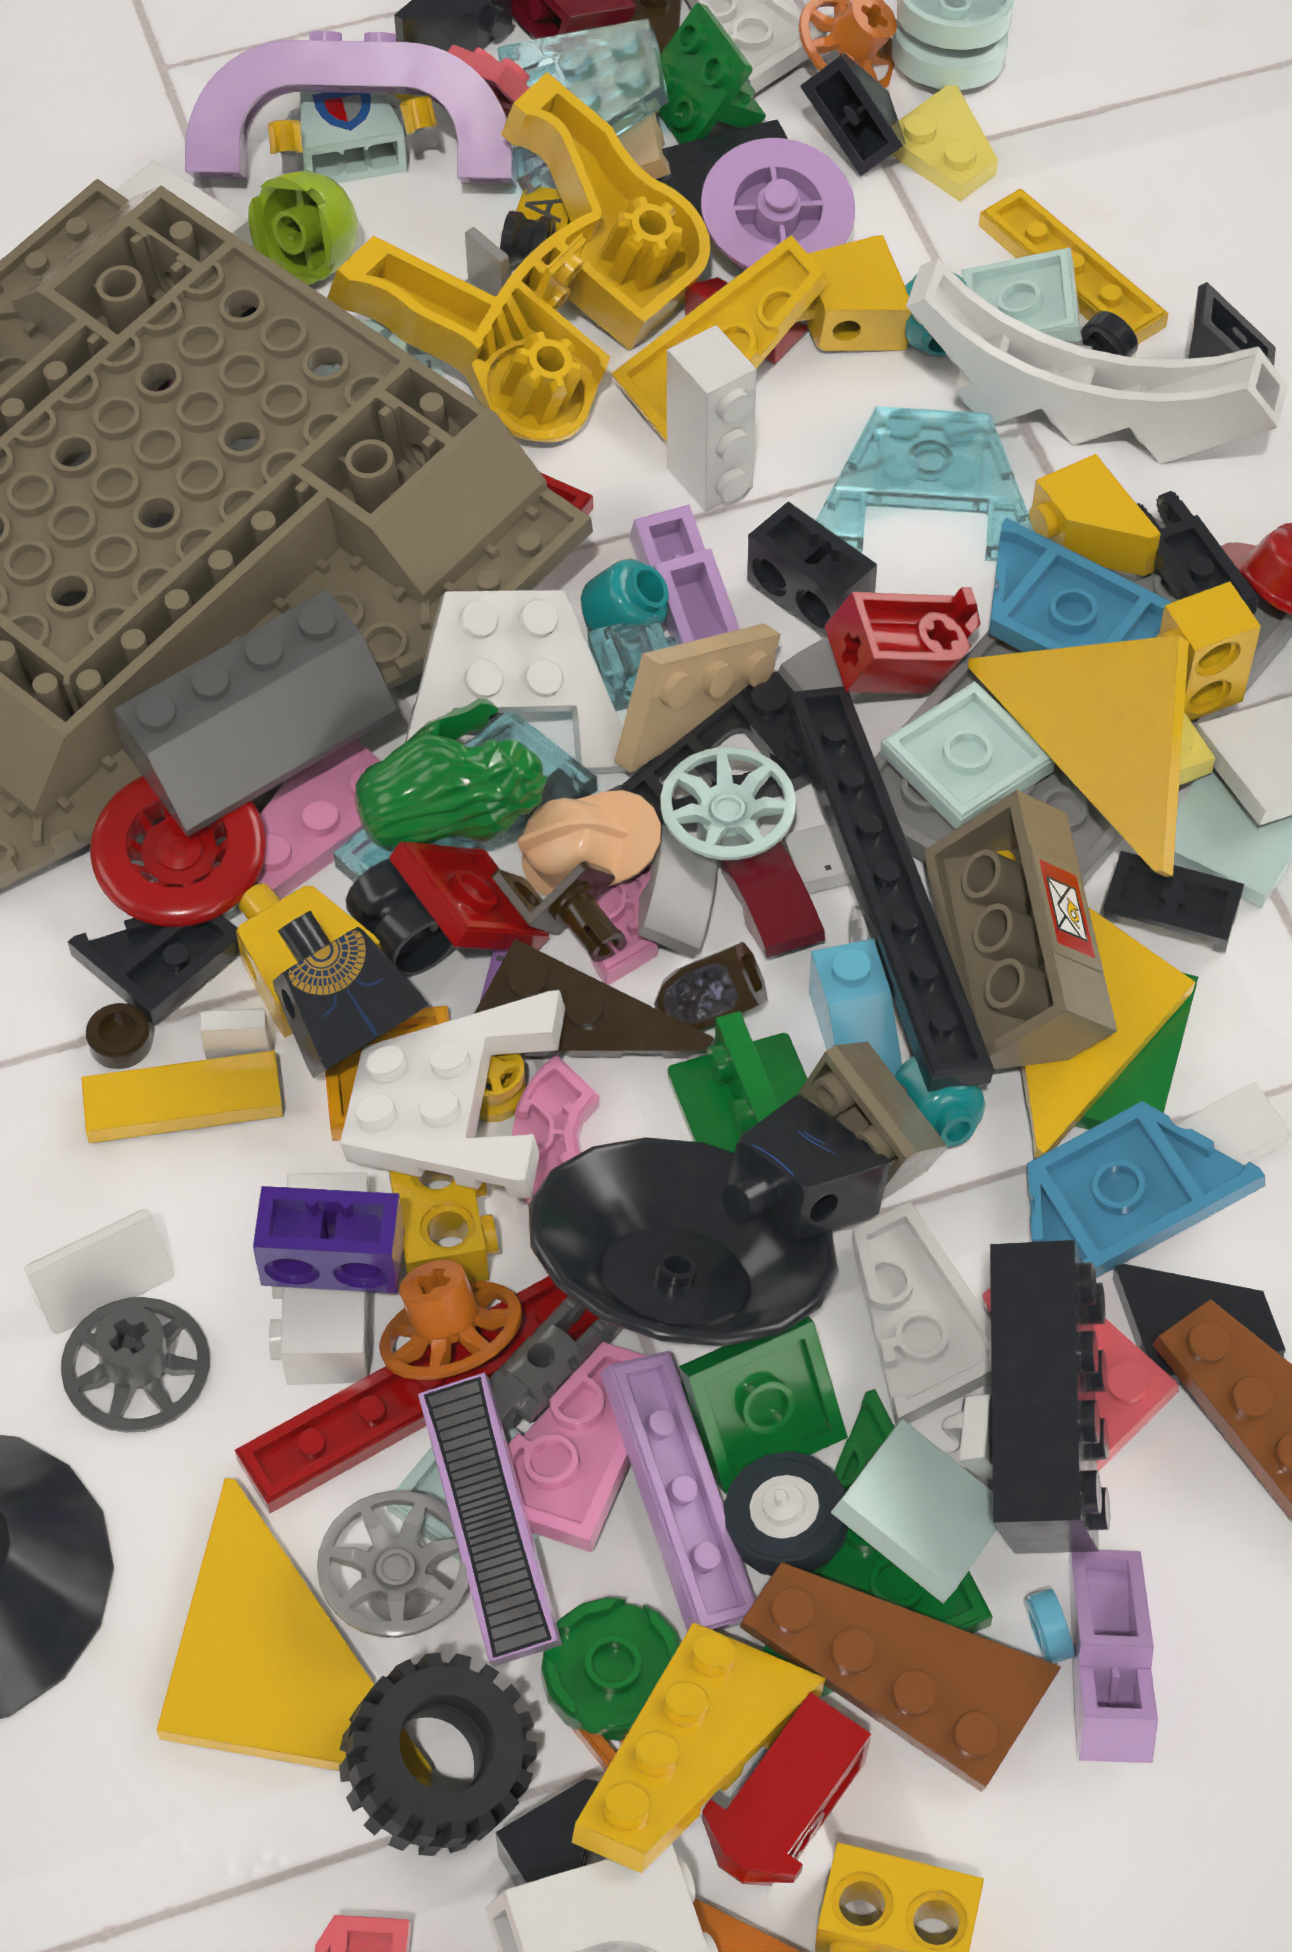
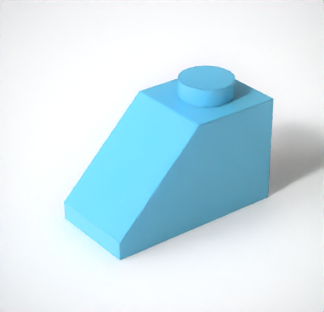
[809,938,902,1077]

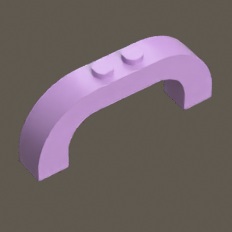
[185,31,515,185]

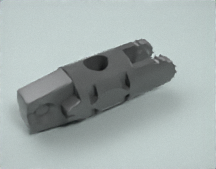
[489,1296,621,1435]

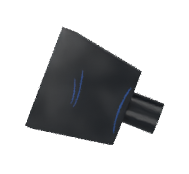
[722,1094,892,1241]

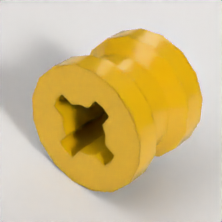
[479,1053,526,1122]

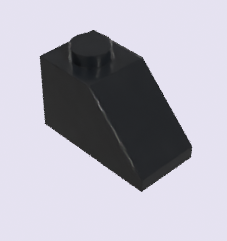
[394,0,513,52]

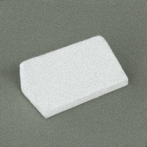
[24,1208,174,1334]

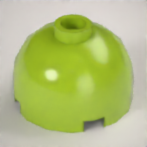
[248,170,358,285]

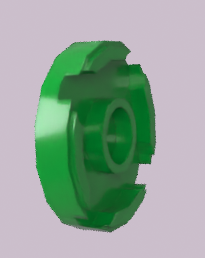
[541,1597,680,1741]

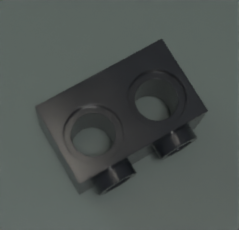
[747,501,877,637]

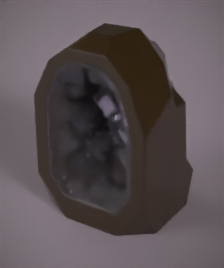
[654,942,768,1030]

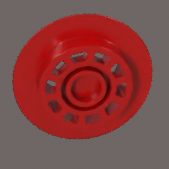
[90,776,266,927]

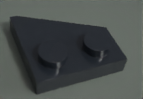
[1112,1264,1286,1386]

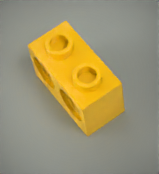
[1156,582,1261,721]
[388,1170,499,1281]
[814,1842,985,1952]

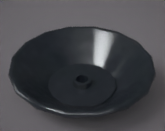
[528,1137,838,1347]
[0,1435,115,1719]

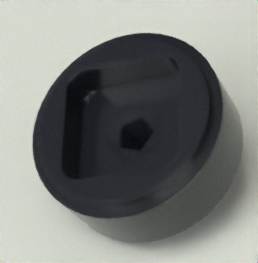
[1081,311,1138,357]

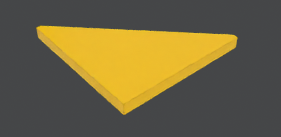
[968,635,1189,877]
[996,850,1195,1158]
[156,1478,433,1788]

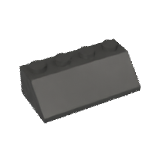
[113,589,398,837]

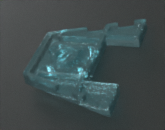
[497,19,669,195]
[816,406,1035,561]

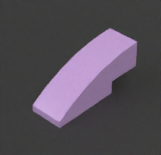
[629,504,740,645]
[1069,1550,1158,1763]

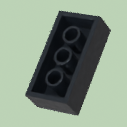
[990,1240,1111,1554]

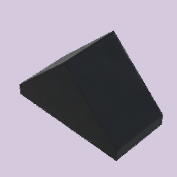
[800,53,906,176]
[1186,282,1276,366]
[495,1778,600,1886]

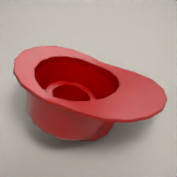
[1221,523,1292,615]

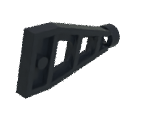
[605,671,813,827]

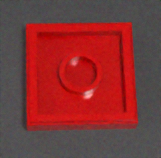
[389,842,550,950]

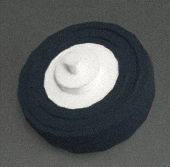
[723,1451,849,1576]

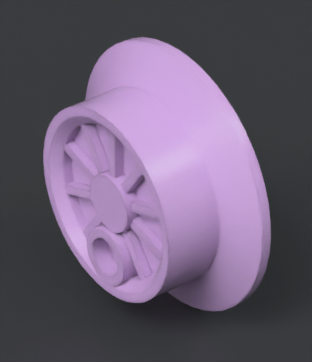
[701,138,855,271]

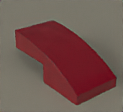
[719,841,826,958]

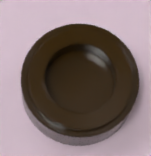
[86,1003,153,1069]

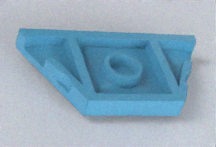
[989,517,1172,652]
[1027,1101,1266,1278]

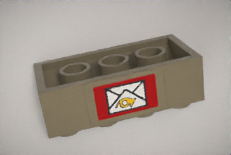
[923,790,1117,1070]

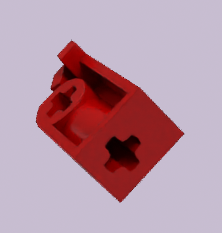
[824,587,981,694]
[701,1692,871,1886]

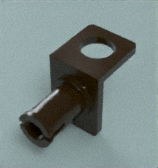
[491,861,625,962]

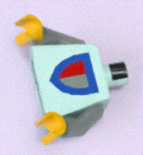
[268,92,438,183]

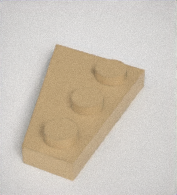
[614,623,781,773]

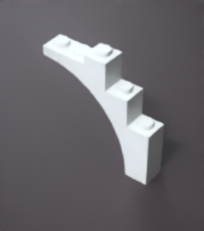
[906,258,1288,464]

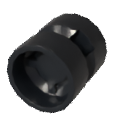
[345,859,454,977]

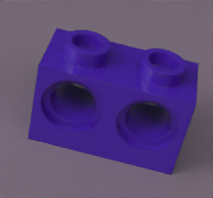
[253,1186,404,1293]

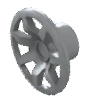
[317,1490,469,1638]

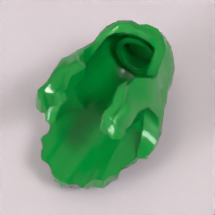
[354,698,548,852]

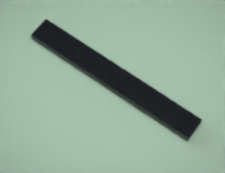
[786,686,994,1092]

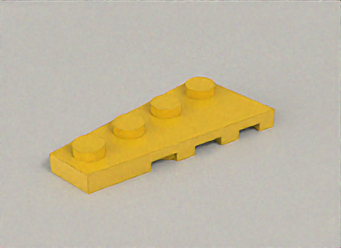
[611,235,828,444]
[572,1622,826,1873]

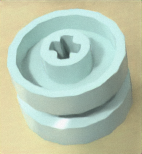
[892,0,1014,90]

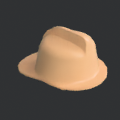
[517,790,661,896]

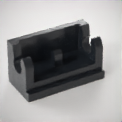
[1103,851,1244,953]

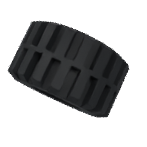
[339,1652,537,1856]

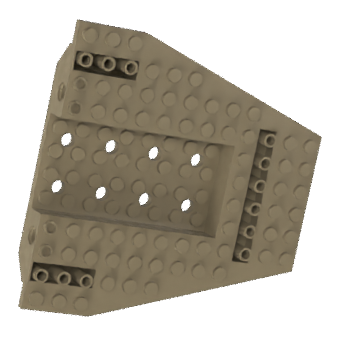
[0,178,593,890]

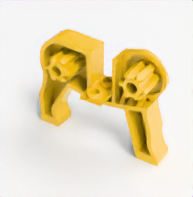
[327,72,710,443]

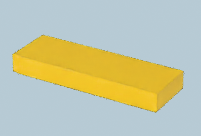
[81,1050,283,1143]

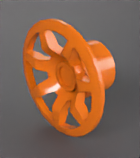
[798,0,897,88]
[379,1260,523,1380]

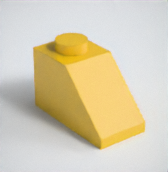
[1029,454,1161,576]

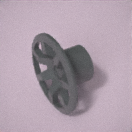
[61,1297,210,1433]

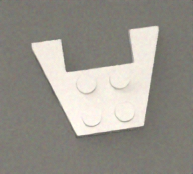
[405,590,629,774]
[340,990,565,1199]

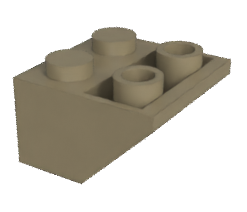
[796,1041,947,1200]

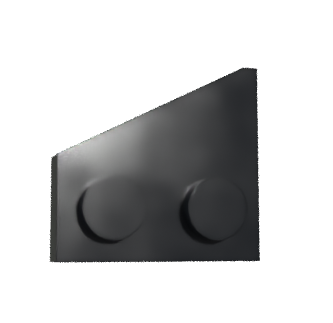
[67,915,240,1025]

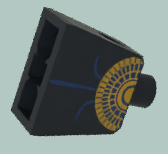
[272,910,428,1078]

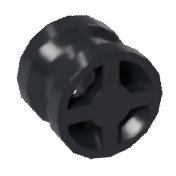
[500,210,556,267]

